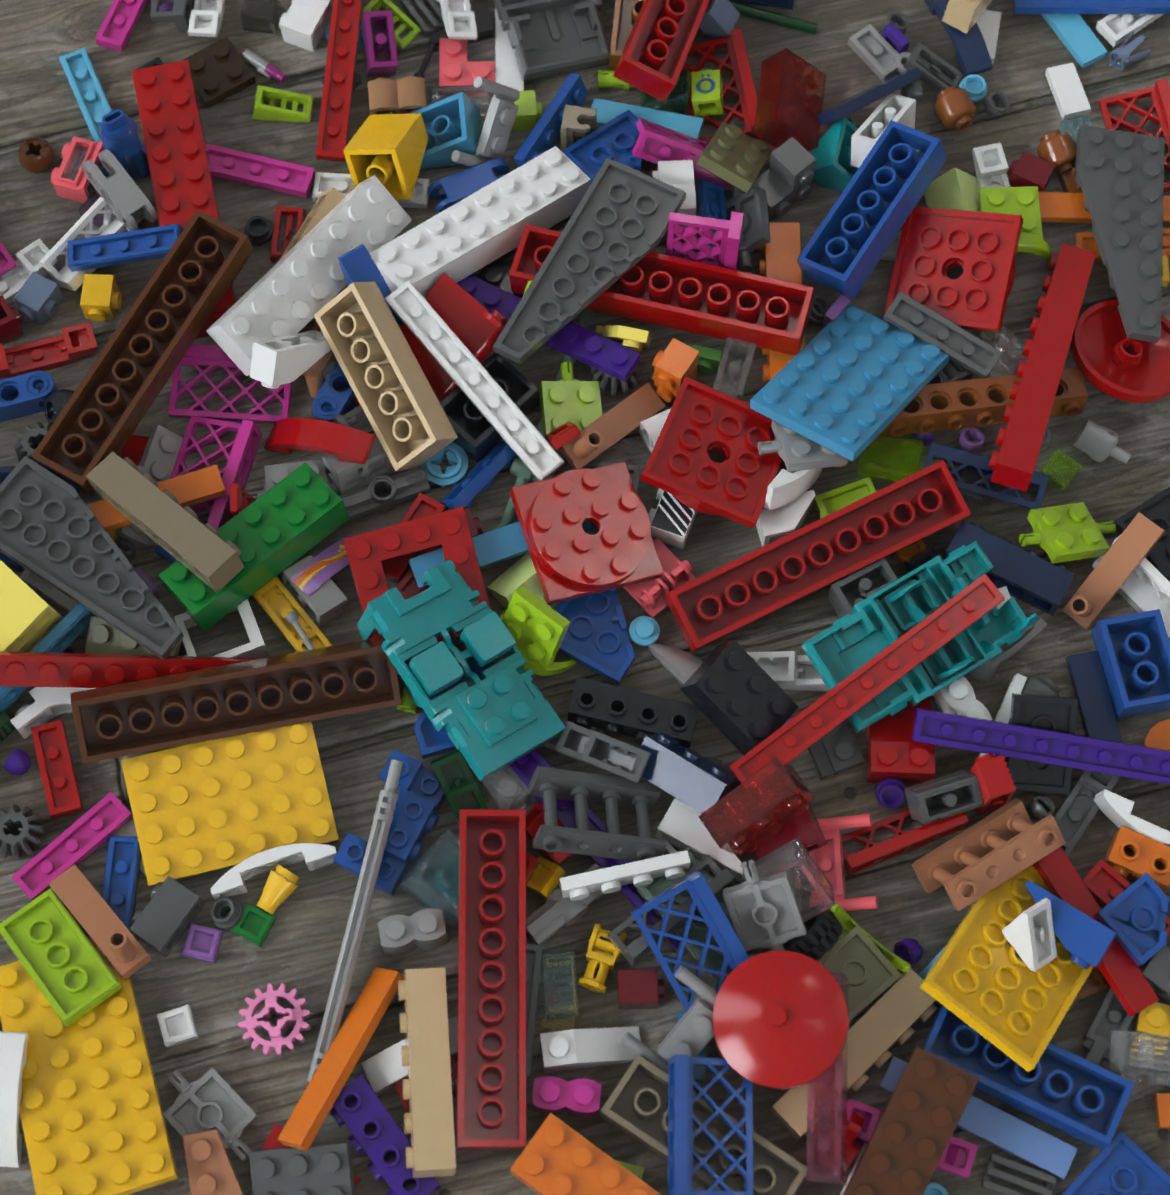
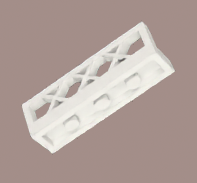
[39,197,144,291]
[1092,536,1170,642]

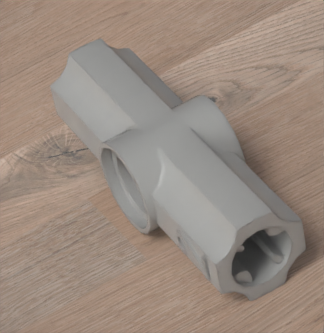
[526,863,604,945]

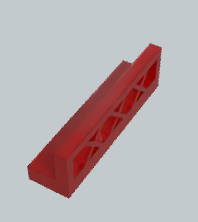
[842,809,969,876]

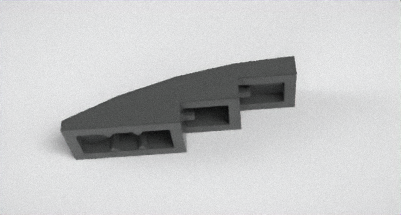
[541,719,651,783]

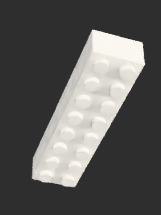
[369,146,591,297]
[206,175,412,376]

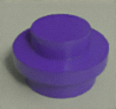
[875,777,907,809]

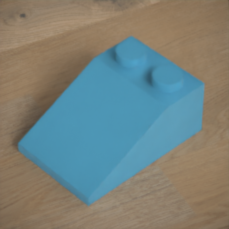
[411,91,482,169]

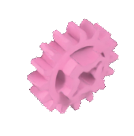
[238,983,311,1057]

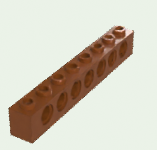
[876,367,1089,438]

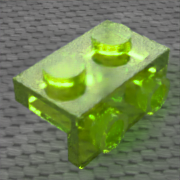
[856,436,923,482]

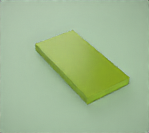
[0,888,123,1028]

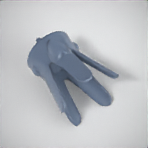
[1109,32,1152,71]

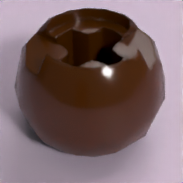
[18,137,55,174]

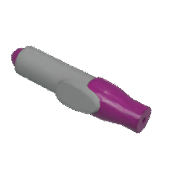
[241,49,287,83]

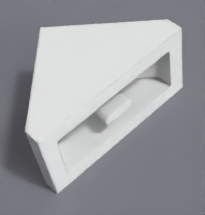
[1001,898,1057,972]

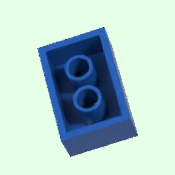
[1091,609,1170,720]

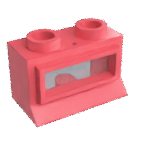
[51,136,105,205]

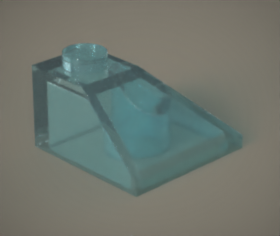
[398,829,459,921]

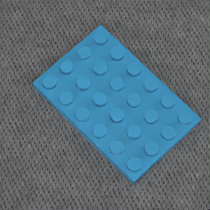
[750,304,950,462]

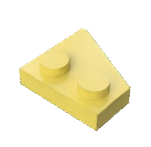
[595,325,652,352]

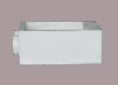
[174,598,269,658]

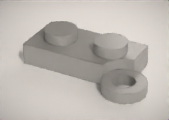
[847,24,911,81]

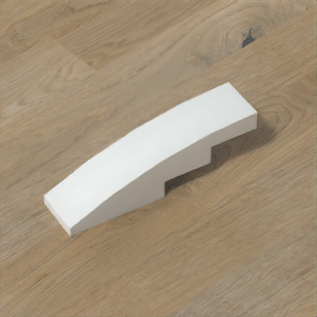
[747,651,829,692]

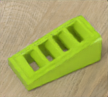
[361,0,422,50]
[252,85,314,123]

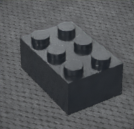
[440,352,540,463]
[680,640,798,755]

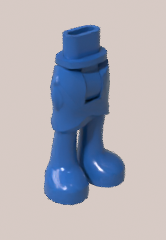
[100,109,150,182]

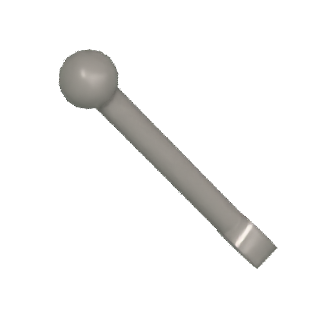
[286,611,315,650]

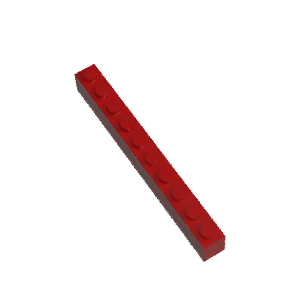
[988,243,1096,492]

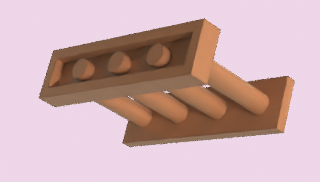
[911,798,1066,912]

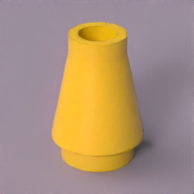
[256,864,300,915]

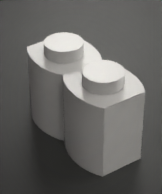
[377,908,448,956]

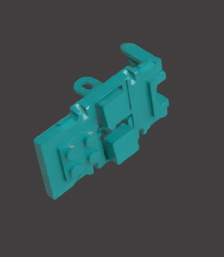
[357,559,566,781]

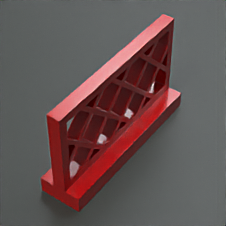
[681,28,765,143]
[1099,78,1170,192]

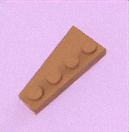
[183,1129,245,1195]

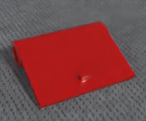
[400,273,508,403]

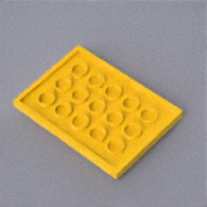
[121,722,339,886]
[920,865,1094,1072]

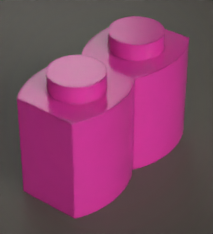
[532,1076,601,1118]

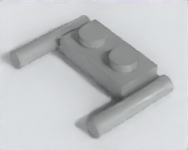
[451,76,520,167]
[620,965,718,1074]

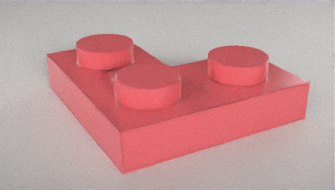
[439,38,496,92]

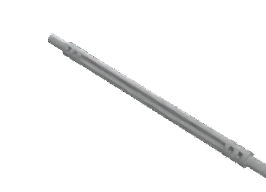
[307,759,404,1081]

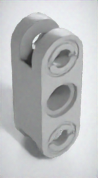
[81,149,158,231]

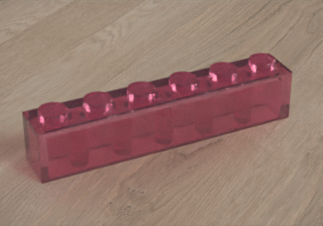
[806,972,848,1185]

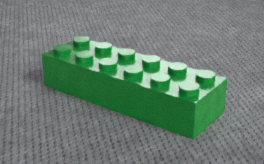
[158,462,350,632]

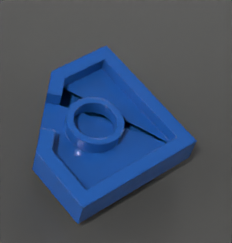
[1095,872,1169,966]

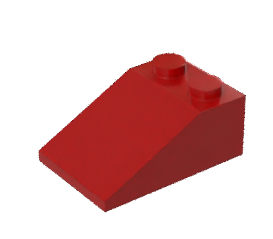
[866,697,935,784]

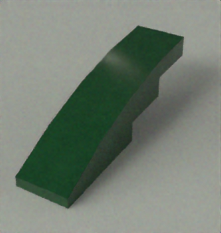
[430,750,488,824]

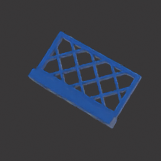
[630,870,749,1012]
[668,1054,753,1195]

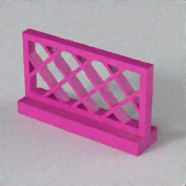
[666,212,744,270]
[168,344,292,424]
[170,416,262,530]

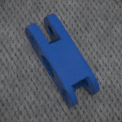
[427,158,510,214]
[312,361,356,422]
[0,371,58,422]

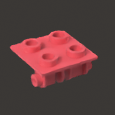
[623,537,697,618]

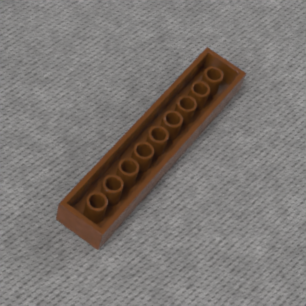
[31,209,253,496]
[71,637,402,764]

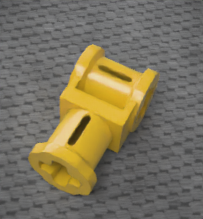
[577,923,627,994]

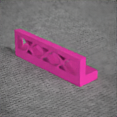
[632,118,733,191]

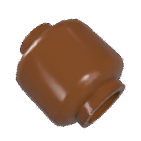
[934,86,977,131]
[1036,130,1077,175]

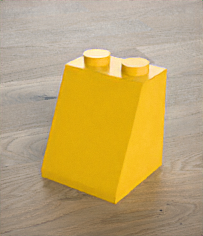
[343,113,429,200]

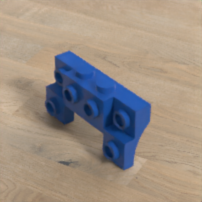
[333,749,446,896]

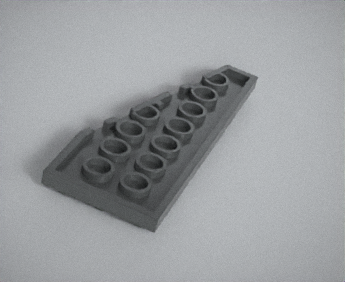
[1075,125,1165,343]
[493,158,686,364]
[0,456,184,660]

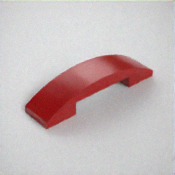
[0,322,98,379]
[264,418,376,464]

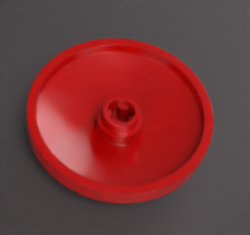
[1070,300,1170,403]
[713,950,850,1089]

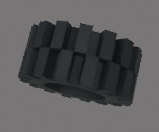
[783,907,843,960]

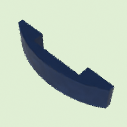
[924,0,993,77]

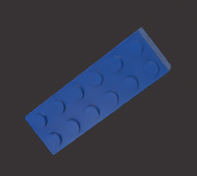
[797,120,947,299]
[921,1004,1135,1150]

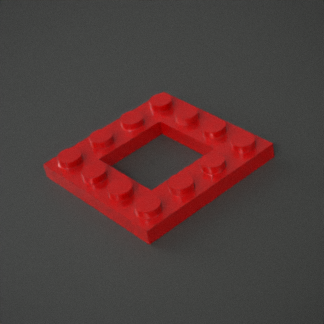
[343,506,491,642]

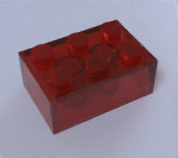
[753,48,827,152]
[699,757,815,856]

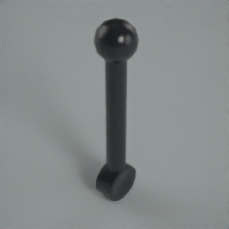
[414,34,441,78]

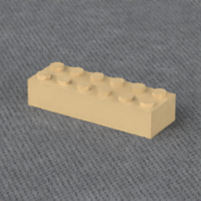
[313,282,458,471]

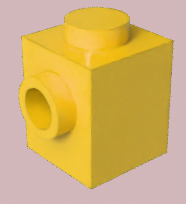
[80,274,122,322]

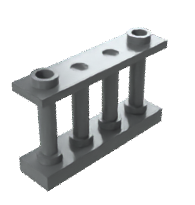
[528,766,667,861]

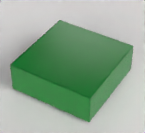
[231,902,277,947]

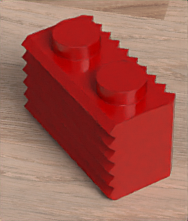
[969,754,1017,816]

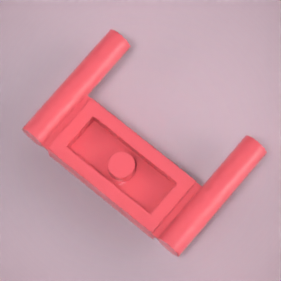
[809,813,878,913]

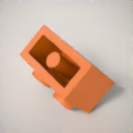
[651,338,699,403]
[1104,825,1170,892]

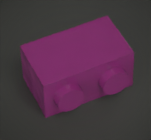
[360,10,398,77]

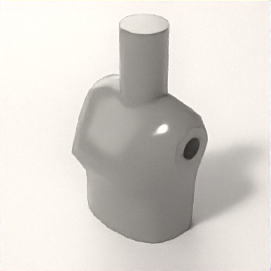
[1072,419,1131,464]

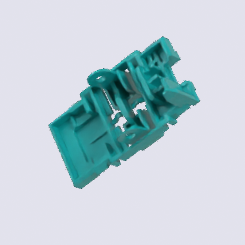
[801,541,1040,733]

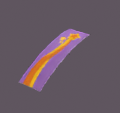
[289,534,353,596]

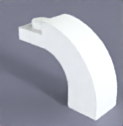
[10,687,95,739]

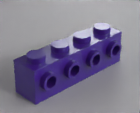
[329,1075,441,1195]

